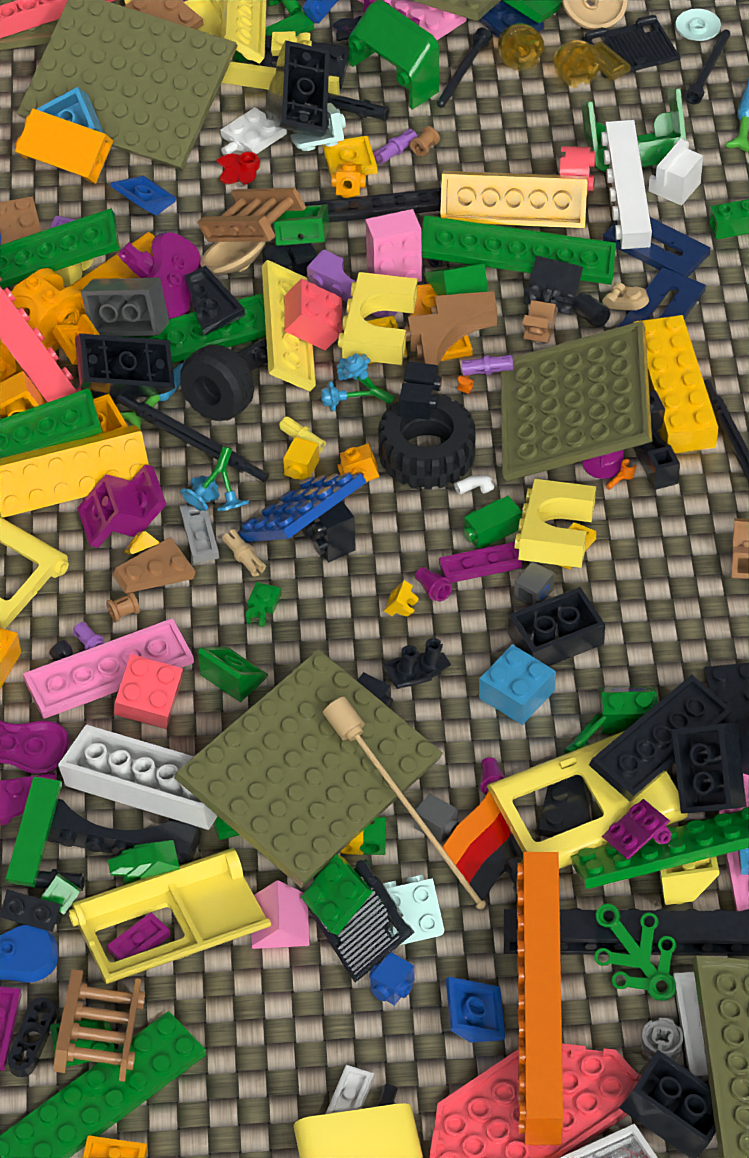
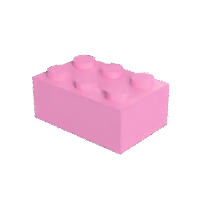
[366,209,422,282]

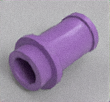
[73,622,104,650]

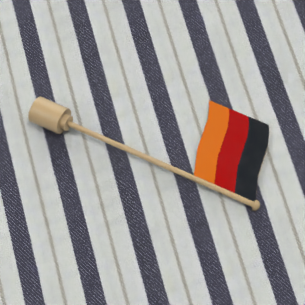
[323,697,523,909]

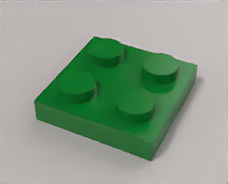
[301,854,373,935]

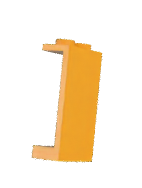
[15,108,113,184]

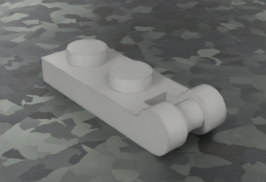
[179,500,219,563]

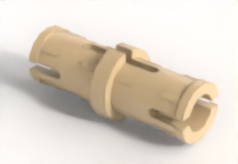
[222,529,266,577]

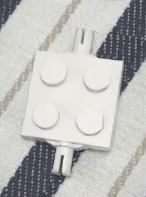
[220,107,287,156]

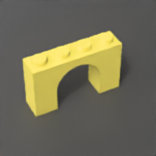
[338,272,418,365]
[515,479,596,568]

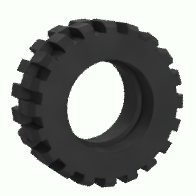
[378,393,476,490]

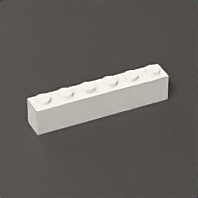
[601,120,652,249]

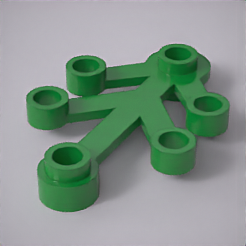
[594,904,677,1001]

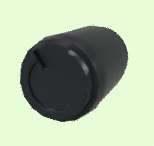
[572,293,611,327]

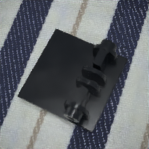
[524,255,583,315]

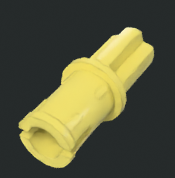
[279,416,326,454]

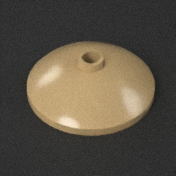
[562,0,628,30]
[200,241,266,274]

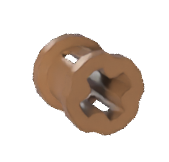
[410,126,440,157]
[106,592,140,623]

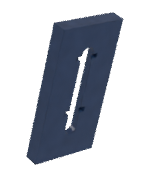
[603,217,711,277]
[617,267,706,328]

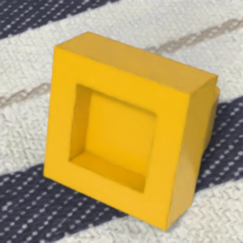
[384,580,418,617]

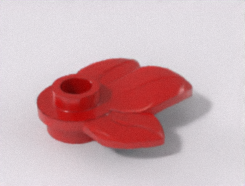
[217,151,261,185]

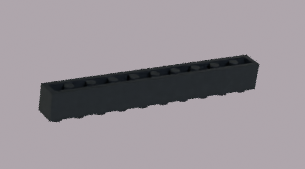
[503,907,749,956]

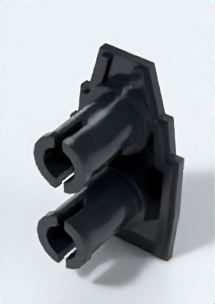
[382,638,451,689]

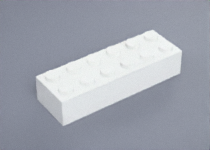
[58,725,217,830]

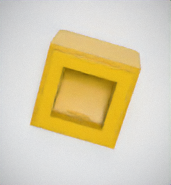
[124,531,159,555]

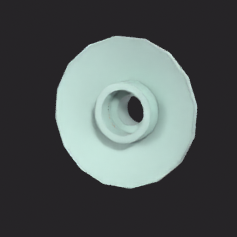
[675,9,721,41]

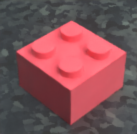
[284,278,342,351]
[114,654,183,729]

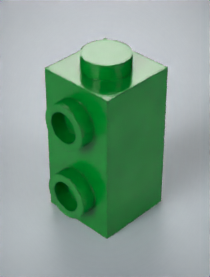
[709,199,749,240]
[463,495,522,549]

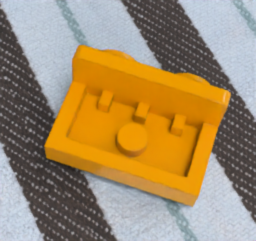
[52,314,100,365]

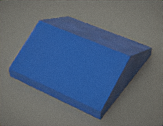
[110,176,176,216]
[446,977,506,1043]

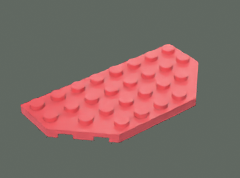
[430,1043,638,1158]

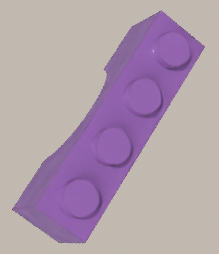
[307,249,397,318]

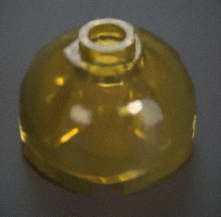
[497,23,545,71]
[554,40,600,88]

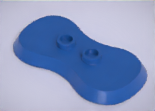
[0,925,58,983]

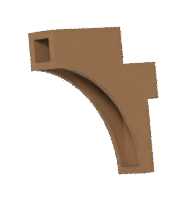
[404,291,497,365]

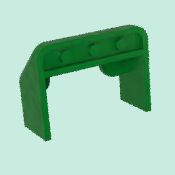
[349,0,439,110]
[581,88,686,172]

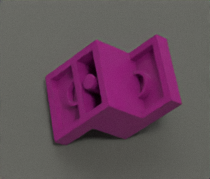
[77,464,167,548]

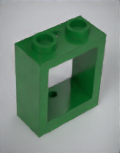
[274,204,330,246]

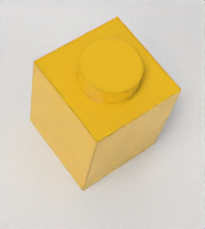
[283,437,319,480]

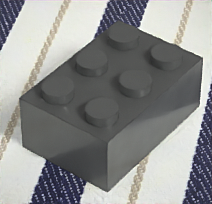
[81,277,170,336]

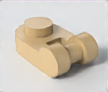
[602,282,649,311]

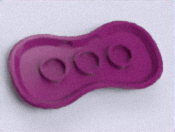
[145,232,201,319]
[0,720,69,774]

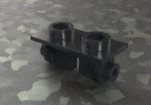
[237,338,268,371]
[0,889,62,932]

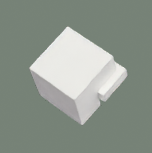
[649,139,703,206]

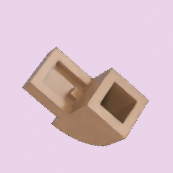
[523,300,558,343]
[731,518,749,579]

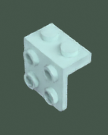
[290,103,346,151]
[383,875,444,945]

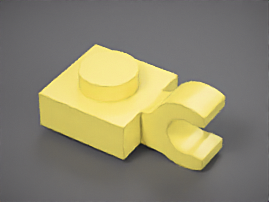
[271,31,312,56]

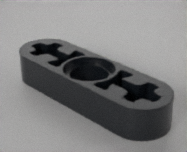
[8,997,57,1077]

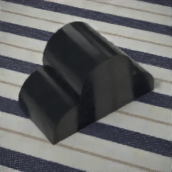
[265,40,330,137]
[75,333,175,405]

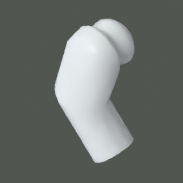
[454,475,494,495]

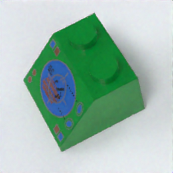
[599,686,658,734]

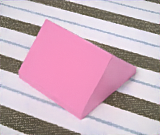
[251,880,310,949]

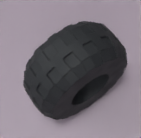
[180,344,255,421]

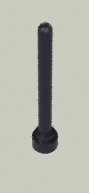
[437,27,493,108]
[684,29,731,105]

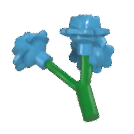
[321,353,395,412]

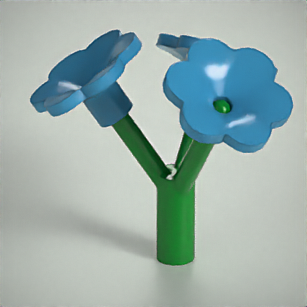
[180,446,249,511]

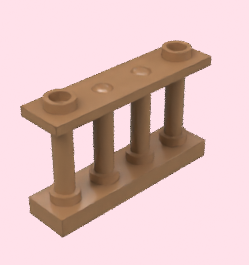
[197,188,306,242]
[53,969,145,1082]

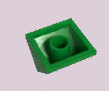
[424,264,488,296]
[198,647,268,703]

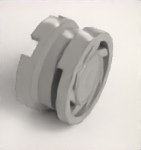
[641,1018,683,1061]

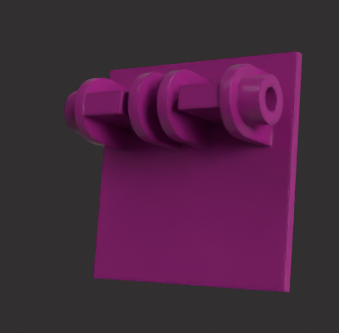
[601,799,671,860]

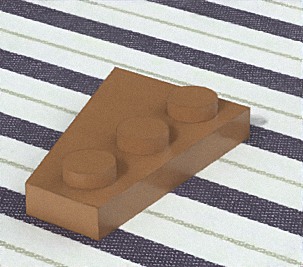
[113,537,196,593]

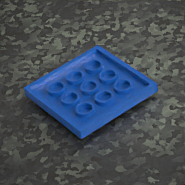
[238,472,366,542]

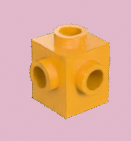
[332,162,366,198]
[338,443,379,483]

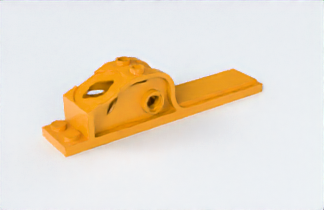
[0,232,155,383]

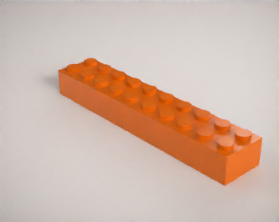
[517,852,563,1145]

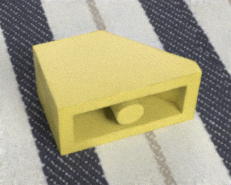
[660,856,719,905]

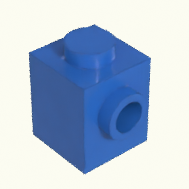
[369,952,415,1006]

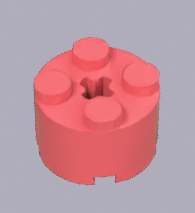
[560,146,595,195]

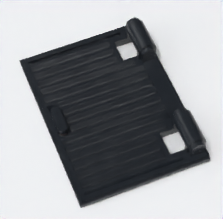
[581,14,681,79]
[308,859,415,983]

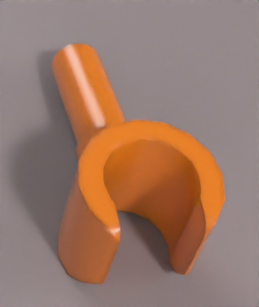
[457,375,474,394]
[606,459,637,490]

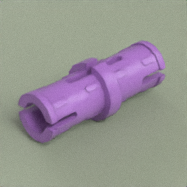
[373,128,417,165]
[462,354,514,376]

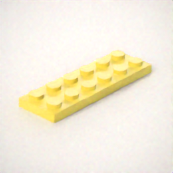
[221,0,266,64]
[262,260,316,391]

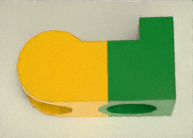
[340,817,386,855]

